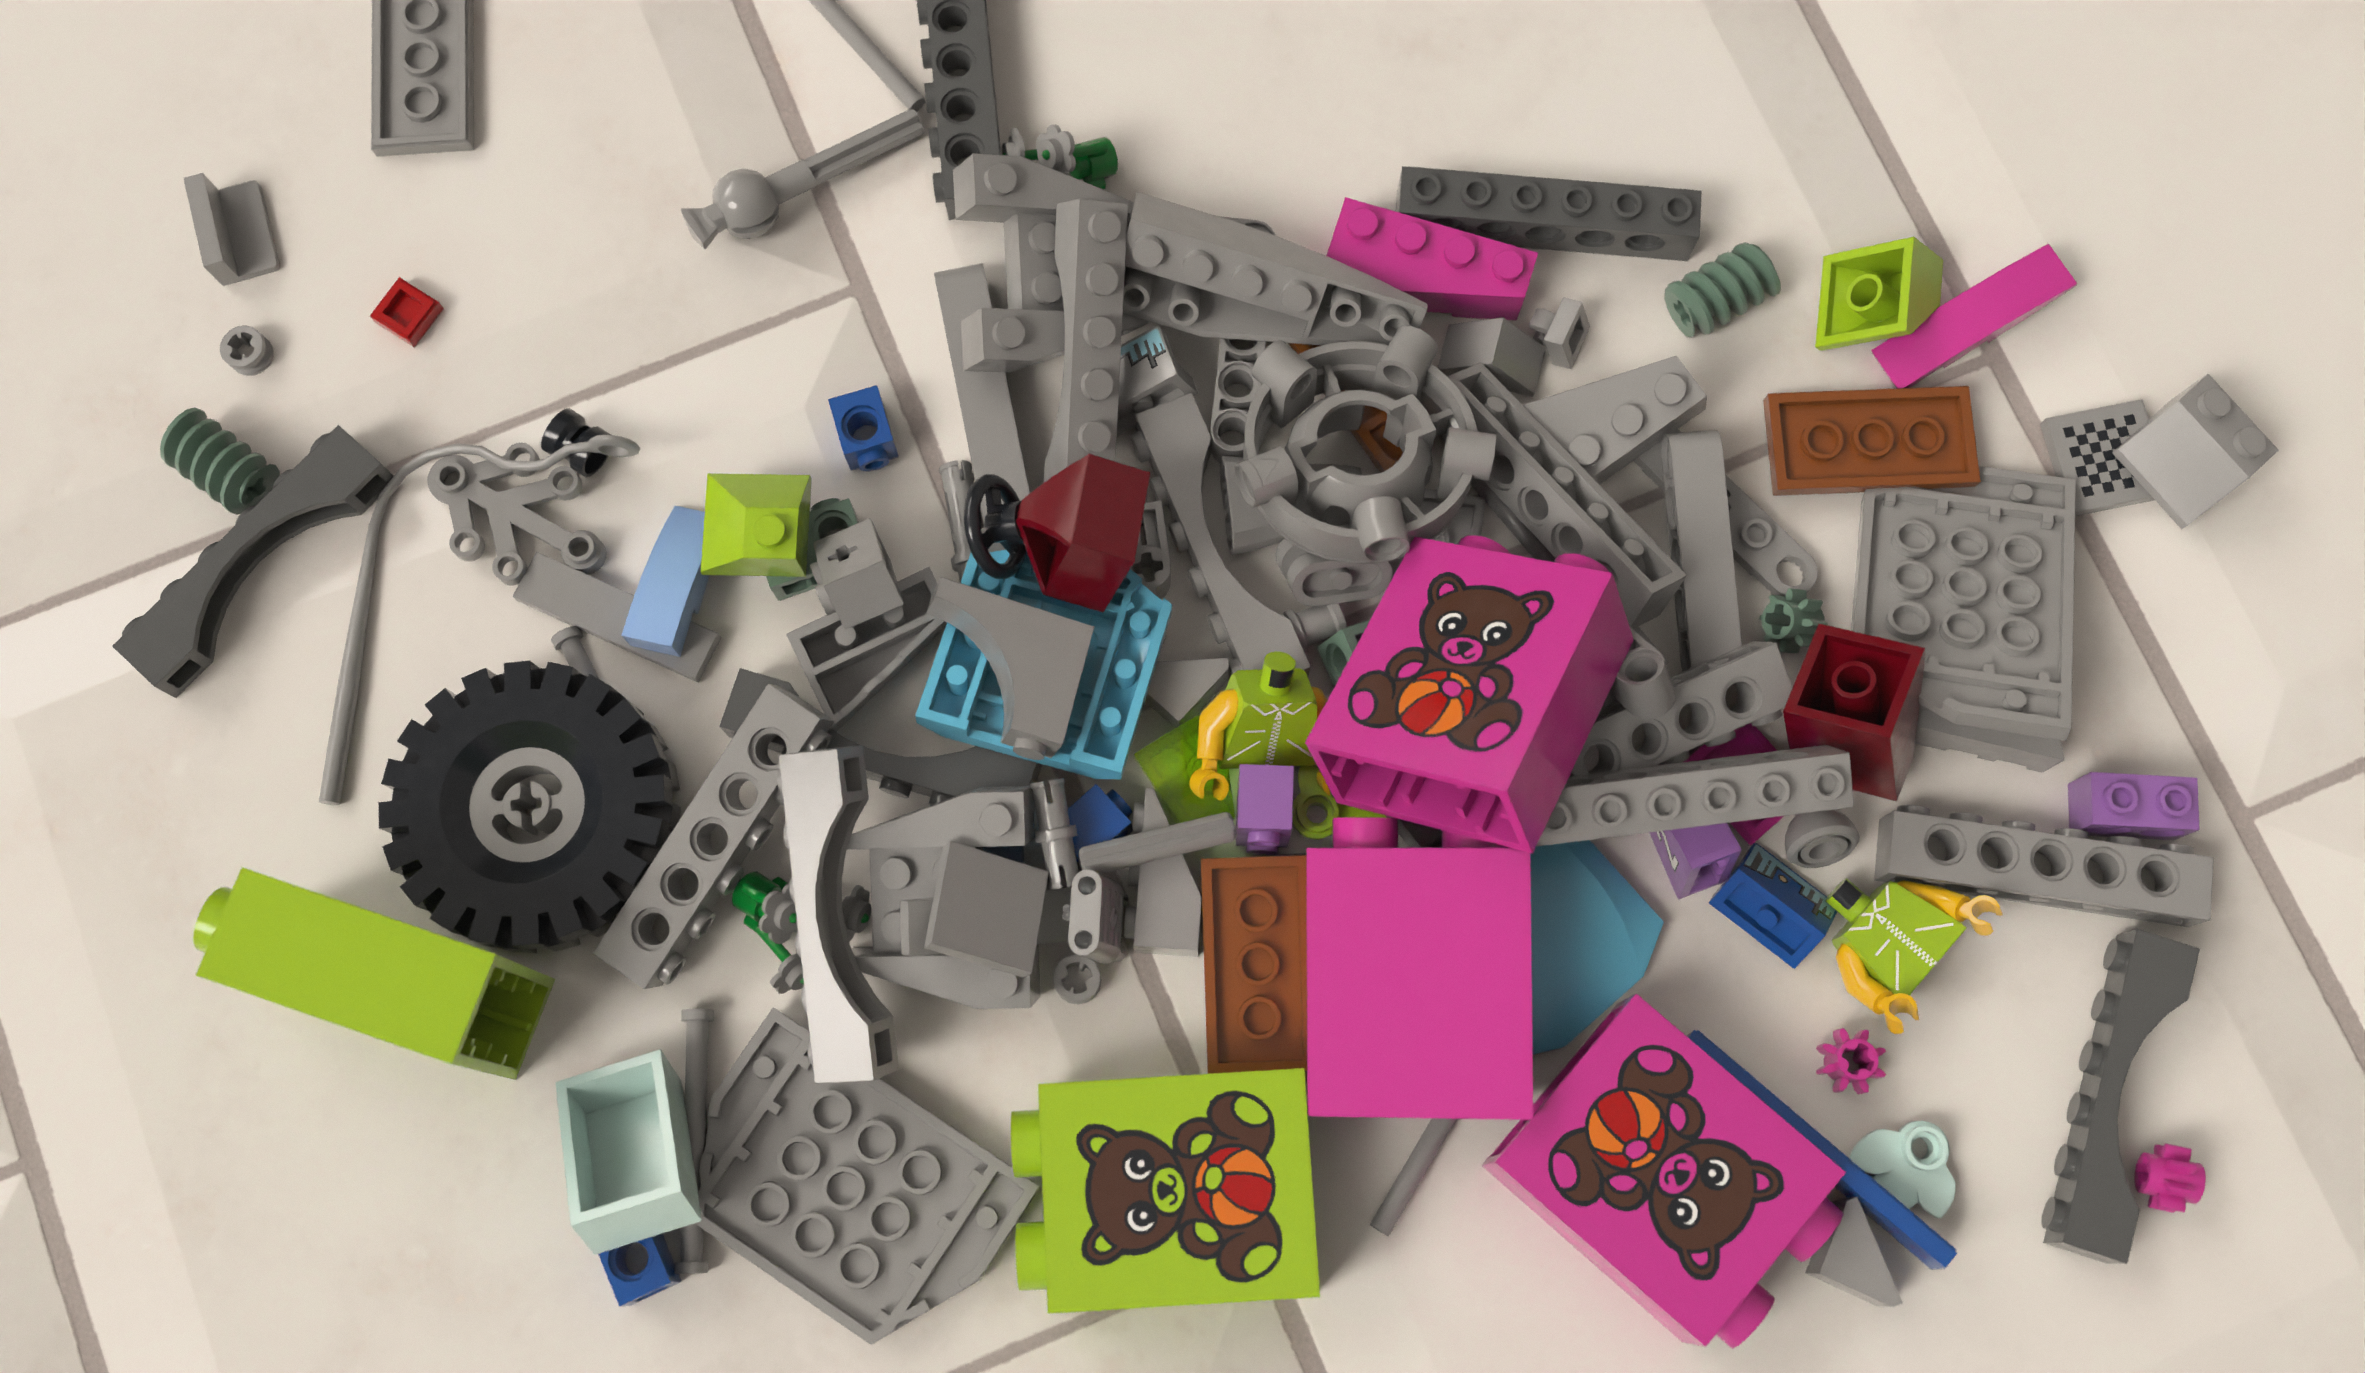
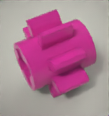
[1816,1028,1886,1095]
[2134,1143,2206,1213]

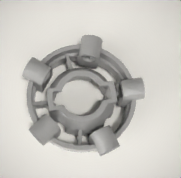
[1234,326,1497,564]

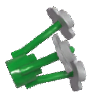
[1002,124,1118,190]
[732,871,872,994]

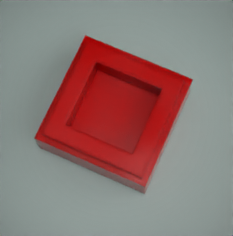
[370,277,444,348]

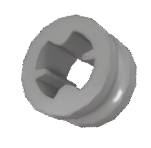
[220,325,273,376]
[1053,954,1101,1005]

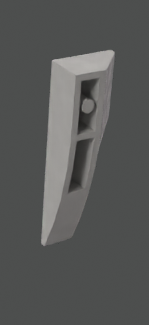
[1123,192,1428,345]

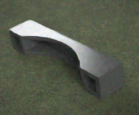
[112,425,394,698]
[719,668,1042,805]
[2041,929,2200,1264]

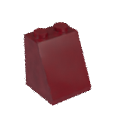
[1783,623,1926,802]

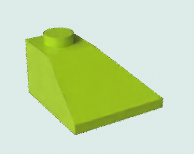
[1815,237,1943,351]
[701,473,812,577]

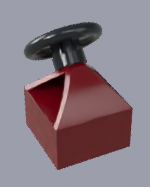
[964,454,1151,612]

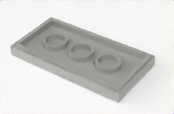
[371,0,474,157]

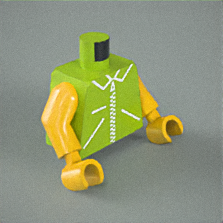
[1189,651,1330,801]
[1825,878,2003,1034]

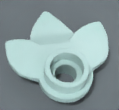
[1849,1121,1956,1218]

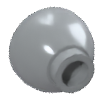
[1785,809,1860,868]

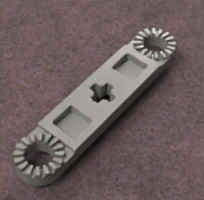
[1634,429,1818,596]

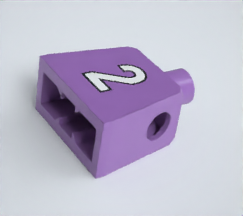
[1649,823,1742,900]

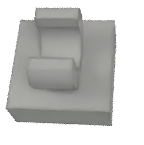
[1528,297,1590,369]

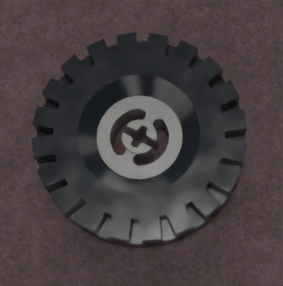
[378,660,681,953]

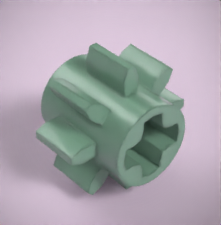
[1759,588,1828,653]

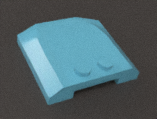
[915,550,1172,780]
[1508,840,1664,1055]

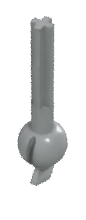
[681,109,924,250]

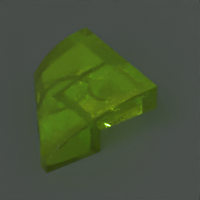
[1134,715,1235,824]

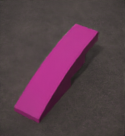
[1871,243,2077,389]

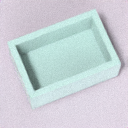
[555,1049,702,1255]

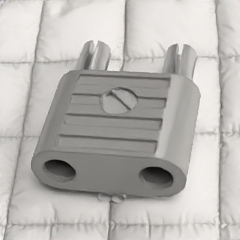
[1062,869,1129,964]

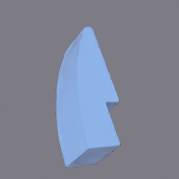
[621,506,709,657]

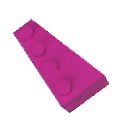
[1326,197,1538,321]

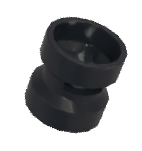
[541,408,611,477]

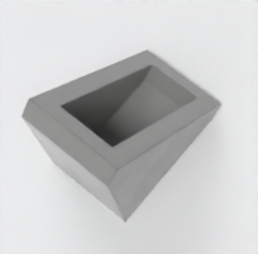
[1438,317,1546,397]
[1145,658,1229,732]
[1805,1197,1903,1307]

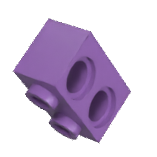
[1235,764,1294,855]
[2068,772,2200,841]

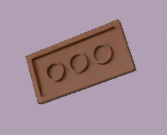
[1763,386,1981,496]
[1201,855,1307,1074]

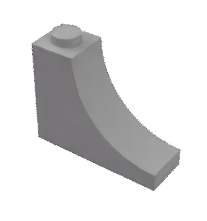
[927,577,1094,760]

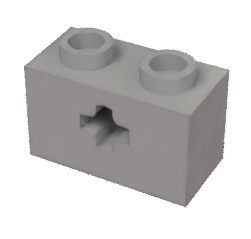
[810,518,904,629]

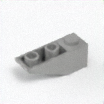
[1124,788,1202,957]

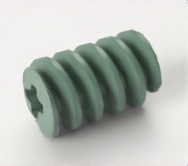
[1664,242,1781,338]
[160,407,280,515]

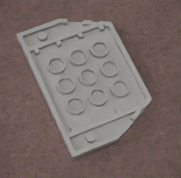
[1851,466,2076,741]
[695,1007,1041,1345]

